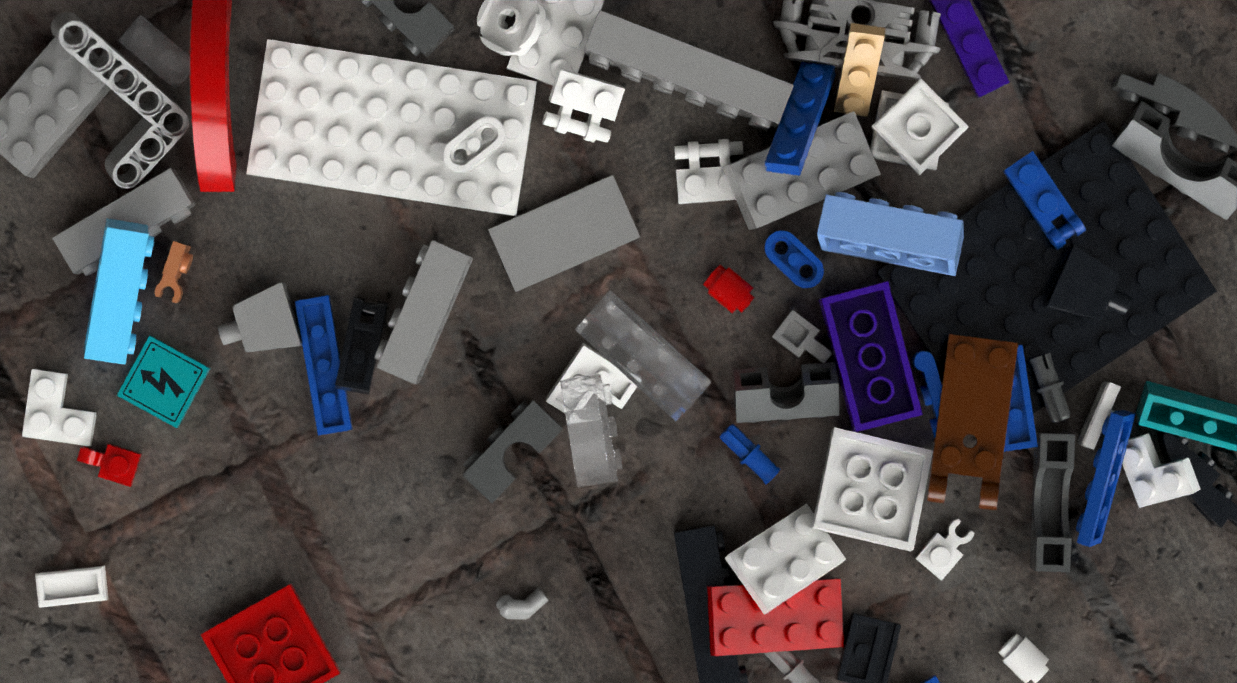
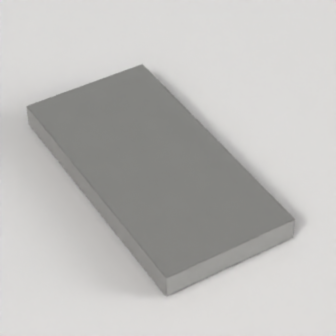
[488,175,640,292]

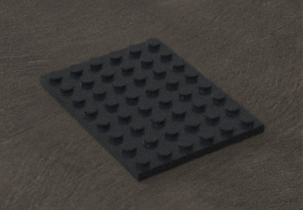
[876,121,1217,413]

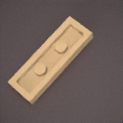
[834,23,885,117]

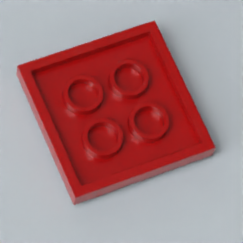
[200,584,341,683]

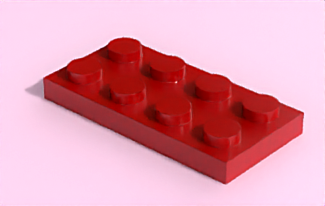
[707,578,844,656]

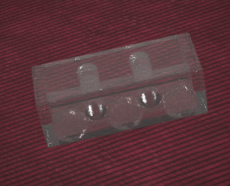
[560,374,623,488]

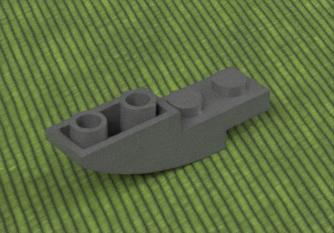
[1111,73,1237,154]

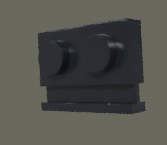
[836,612,901,683]

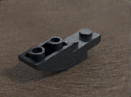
[1157,431,1237,528]

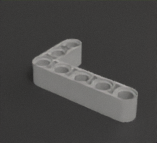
[51,12,189,189]

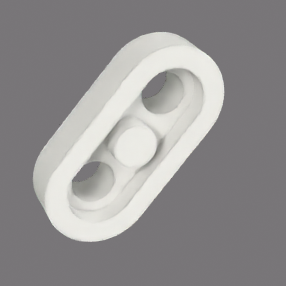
[443,117,505,173]

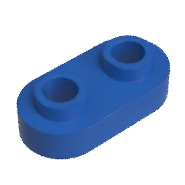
[764,230,824,288]

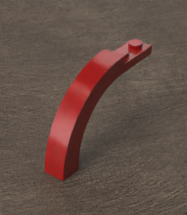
[190,0,237,192]

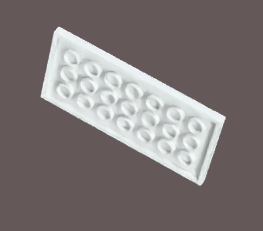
[246,39,537,217]

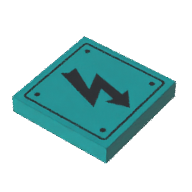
[117,336,211,428]

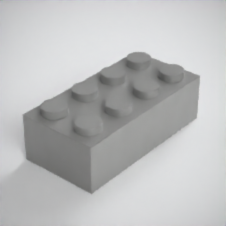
[0,28,122,178]
[722,111,881,230]
[374,240,473,384]

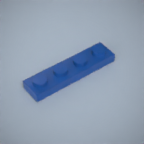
[765,62,836,176]
[295,295,353,436]
[1076,410,1136,547]

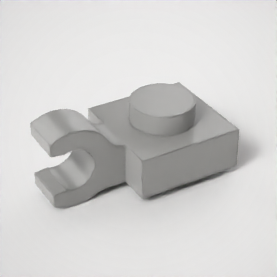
[772,310,832,363]

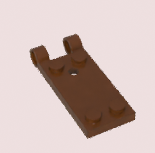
[927,334,1018,511]

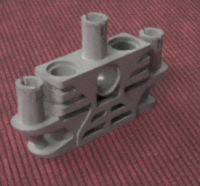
[773,0,941,80]

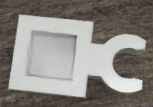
[914,518,974,581]

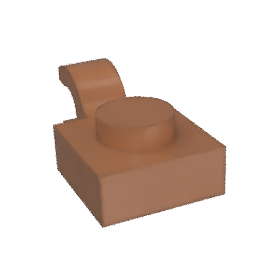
[155,241,193,303]

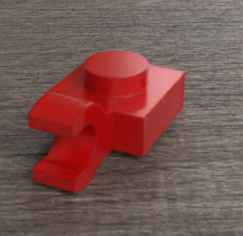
[77,444,142,487]

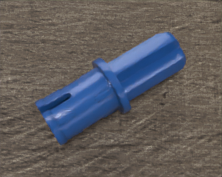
[720,424,781,484]

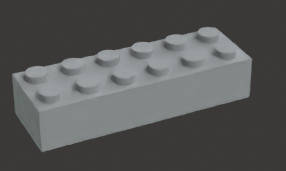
[584,10,794,132]

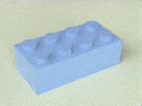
[817,192,964,276]

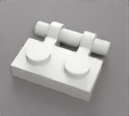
[542,68,625,143]
[674,139,743,204]

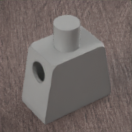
[218,282,302,352]

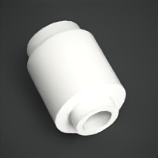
[998,633,1049,683]

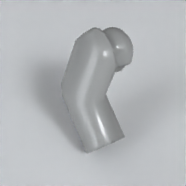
[496,588,549,620]

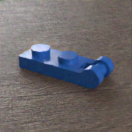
[1003,151,1086,250]
[912,351,942,439]

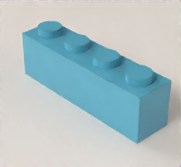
[84,218,154,365]

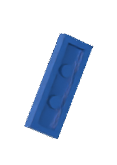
[1004,344,1038,452]

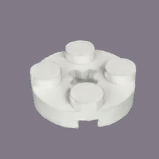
[477,0,546,56]

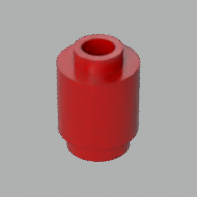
[703,264,755,314]

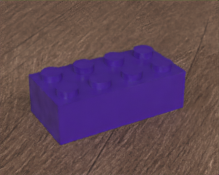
[818,281,923,432]

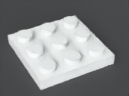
[812,427,933,551]

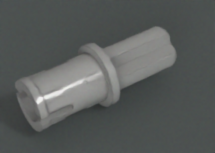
[764,651,820,683]

